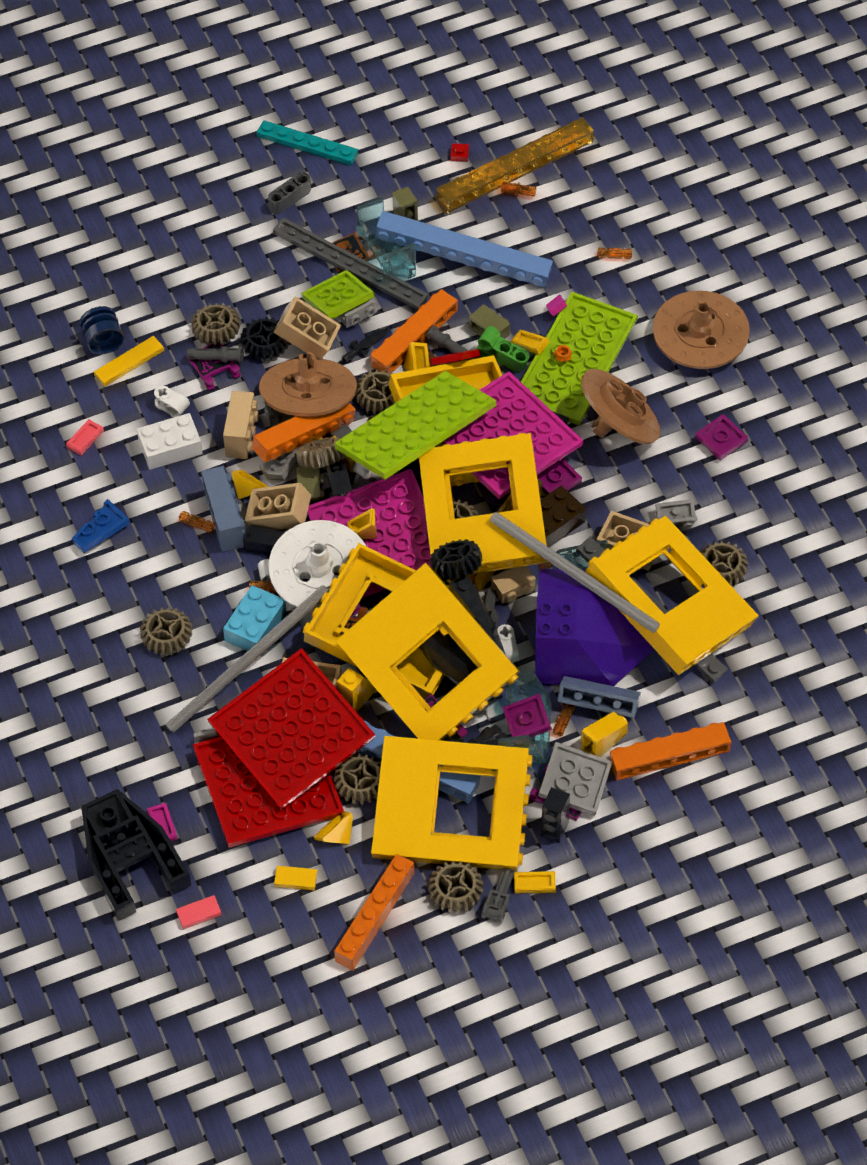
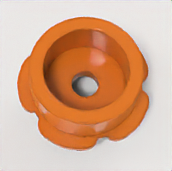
[554,345,572,362]

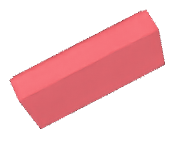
[66,419,104,456]
[176,895,222,929]

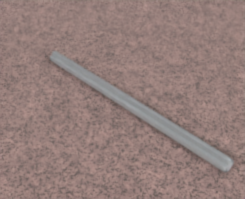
[490,512,660,633]
[166,585,329,733]

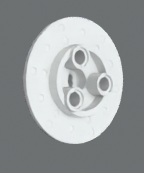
[269,520,366,612]

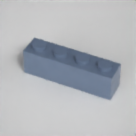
[557,676,641,718]

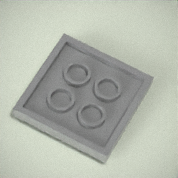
[538,742,612,816]

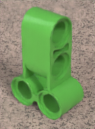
[476,326,529,372]

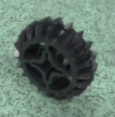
[241,316,289,361]
[430,539,483,581]

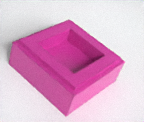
[546,294,567,316]

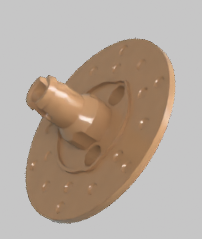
[653,291,750,369]
[259,352,357,417]
[581,369,660,444]

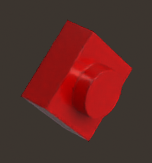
[451,143,469,162]

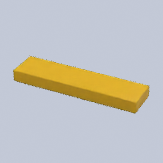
[94,336,164,387]

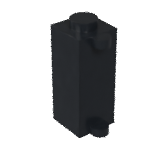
[244,525,285,555]

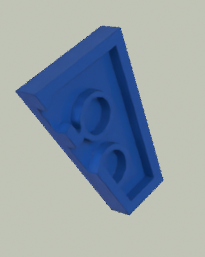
[72,499,130,553]

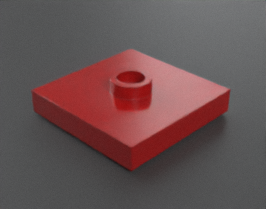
[431,349,480,365]

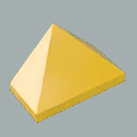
[403,342,430,371]
[232,470,269,499]
[347,508,377,539]
[313,811,353,844]

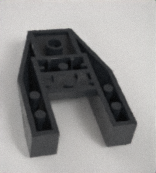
[419,577,515,699]
[81,789,191,921]

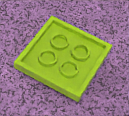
[301,270,374,319]

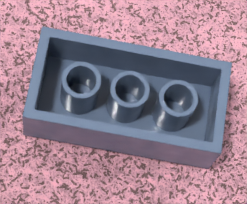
[201,466,246,552]

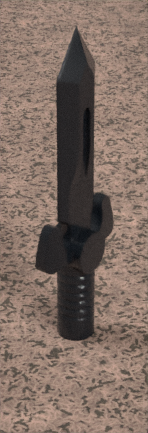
[342,327,388,363]

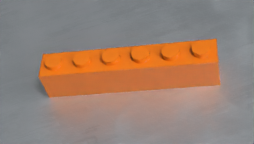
[370,289,458,373]
[252,403,356,463]
[609,722,731,781]
[334,854,415,971]

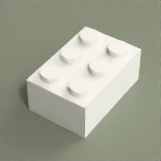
[137,413,203,470]

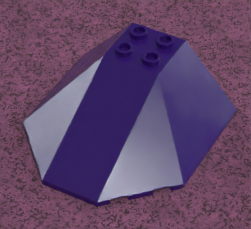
[535,569,654,686]

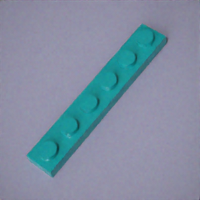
[256,120,358,166]

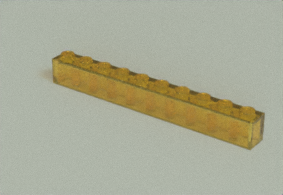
[436,117,594,214]

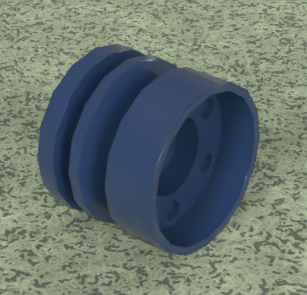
[79,306,124,354]

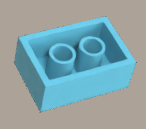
[223,585,287,651]

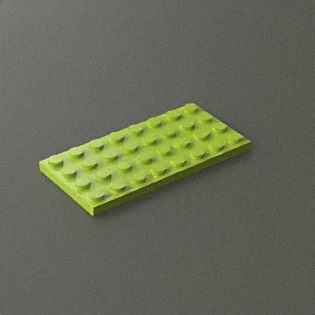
[521,292,638,426]
[335,371,496,479]

